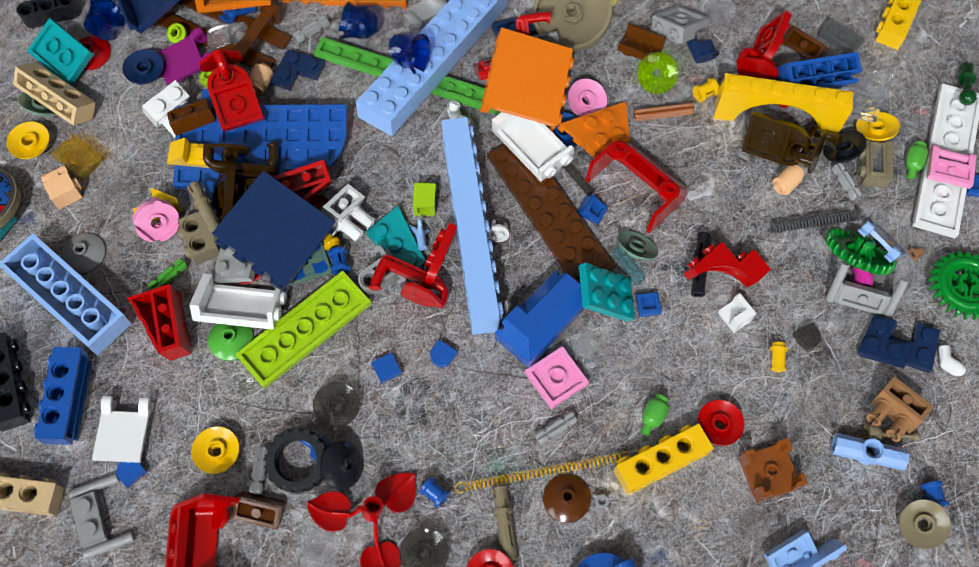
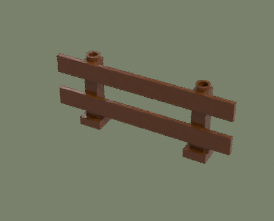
[152,0,292,68]

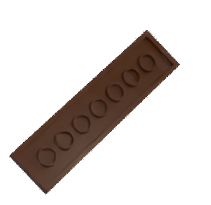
[487,144,614,284]

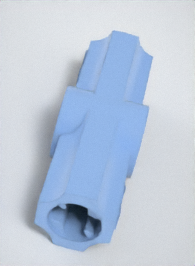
[831,433,910,471]

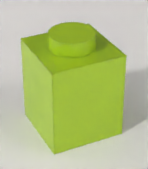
[413,181,437,216]

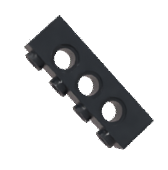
[0,332,31,432]

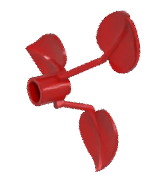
[307,473,416,567]

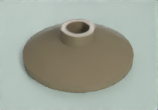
[899,499,951,549]

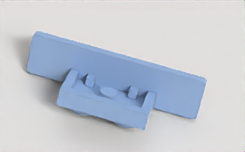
[764,529,847,567]

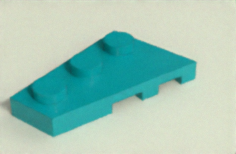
[366,206,426,269]

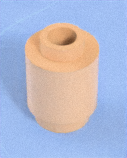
[249,63,273,95]
[773,165,805,195]

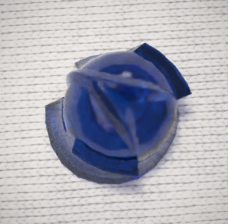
[83,0,125,41]
[338,1,378,40]
[388,32,431,74]

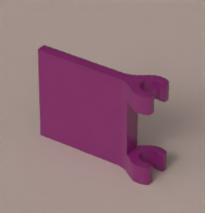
[158,27,212,86]

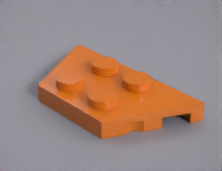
[558,102,630,157]

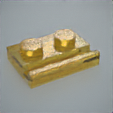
[51,133,105,181]

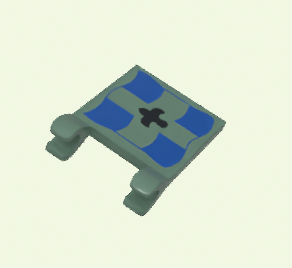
[273,243,332,290]

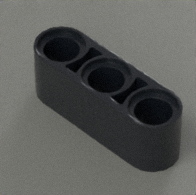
[16,0,81,28]

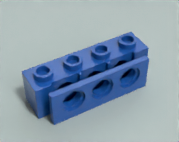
[776,52,862,89]
[34,347,92,445]

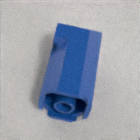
[495,271,585,368]

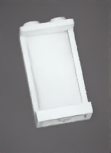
[492,112,574,182]
[190,273,287,330]

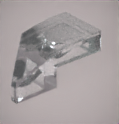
[207,22,248,51]

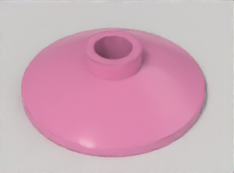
[567,79,607,117]

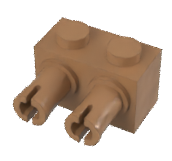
[866,376,934,442]

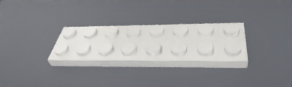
[912,83,979,238]

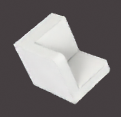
[718,293,757,333]

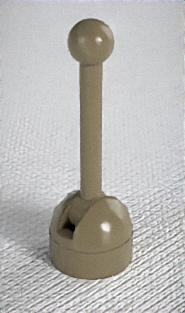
[862,424,921,442]

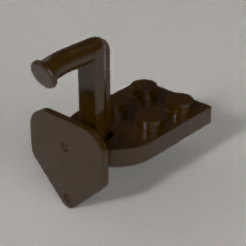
[742,111,843,174]
[203,142,279,222]

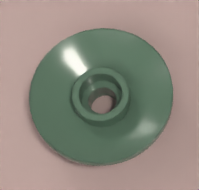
[18,92,56,116]
[617,231,658,260]

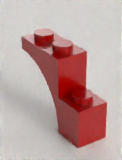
[683,242,771,288]

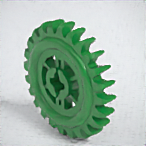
[825,228,897,275]
[928,251,979,320]

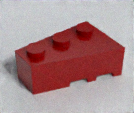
[273,159,334,202]
[127,284,192,361]

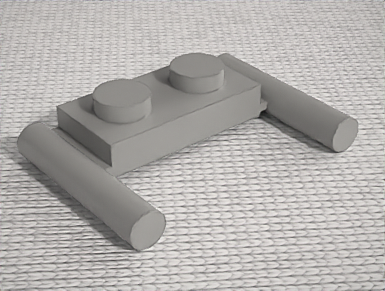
[826,261,909,319]
[69,473,135,559]

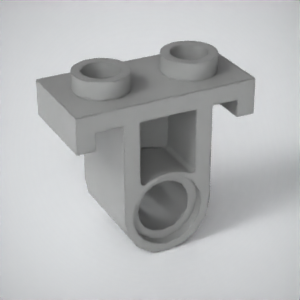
[403,0,447,29]
[358,245,407,295]

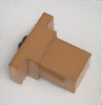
[908,247,925,261]

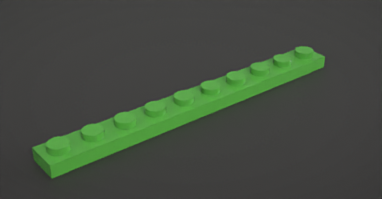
[314,37,502,115]

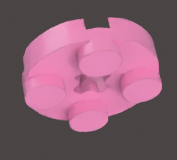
[132,197,179,242]

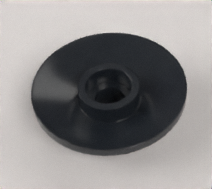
[823,130,867,163]
[320,441,363,489]

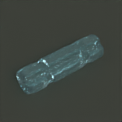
[612,246,645,285]

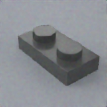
[818,18,865,53]

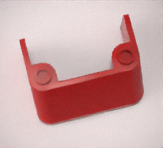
[585,141,687,233]
[165,494,240,567]

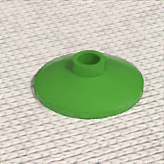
[208,323,254,361]

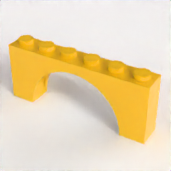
[713,73,853,134]

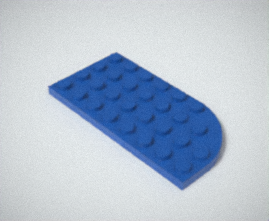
[173,104,347,189]

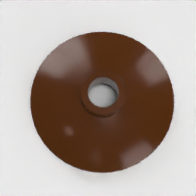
[543,475,591,523]

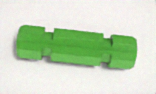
[148,259,188,290]

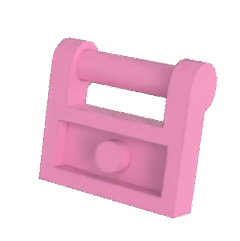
[927,145,976,189]

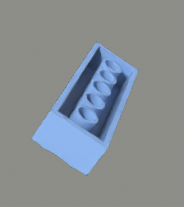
[0,233,132,356]

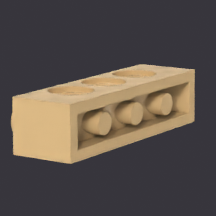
[13,62,96,126]
[0,472,65,517]

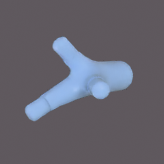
[408,219,430,251]

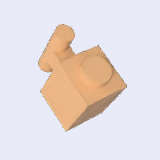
[40,165,83,210]

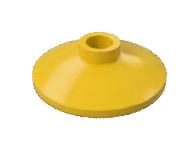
[856,112,900,141]
[6,122,50,159]
[191,427,240,474]

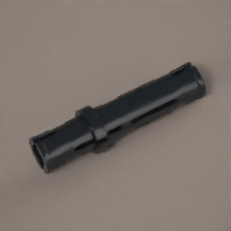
[691,232,712,298]

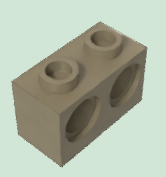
[177,211,219,265]

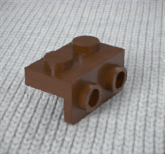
[617,23,666,65]

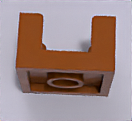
[738,438,808,503]

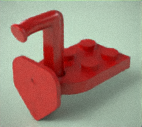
[736,10,792,108]
[473,11,551,80]
[199,49,264,133]
[368,223,457,308]

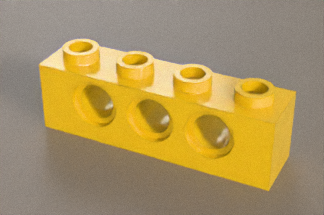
[875,0,921,50]
[614,424,714,496]

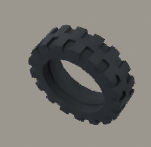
[264,428,327,493]

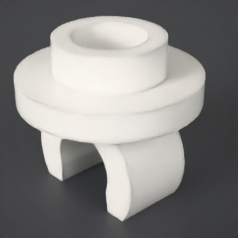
[489,220,509,242]

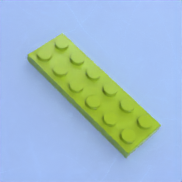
[235,271,372,390]

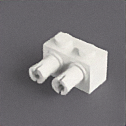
[142,80,190,138]
[321,184,376,242]

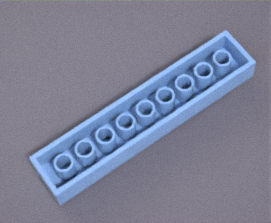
[356,0,508,136]
[442,117,503,335]

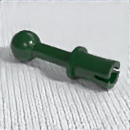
[958,62,977,106]

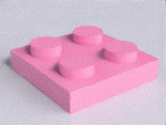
[525,346,589,410]

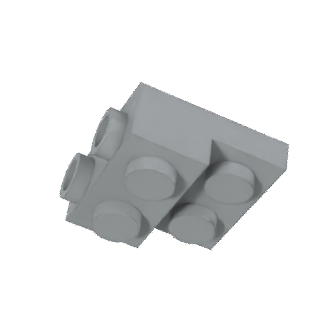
[651,5,709,44]

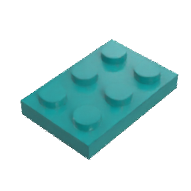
[27,18,94,86]
[579,262,635,322]

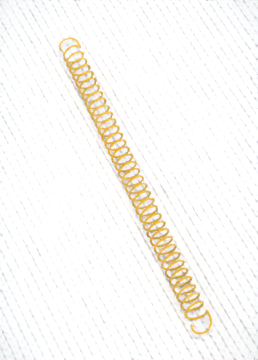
[455,451,632,493]

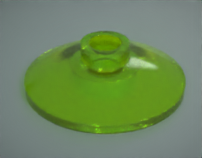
[637,52,678,94]

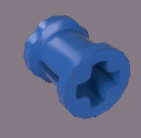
[328,247,351,275]
[419,476,451,509]
[920,481,950,507]

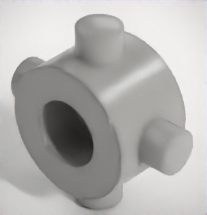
[593,493,610,511]

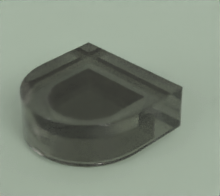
[792,322,821,350]

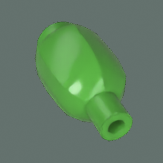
[905,141,929,180]
[640,394,669,436]

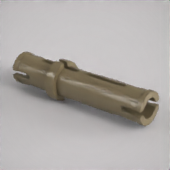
[187,181,220,242]
[492,486,518,561]

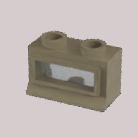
[858,140,894,188]

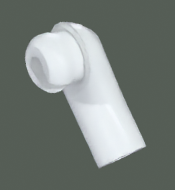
[447,101,471,125]
[938,345,966,376]

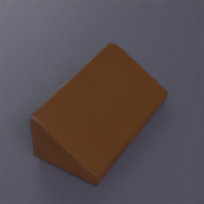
[782,26,827,60]
[167,98,215,135]
[231,491,286,530]

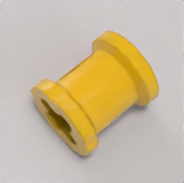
[692,78,720,103]

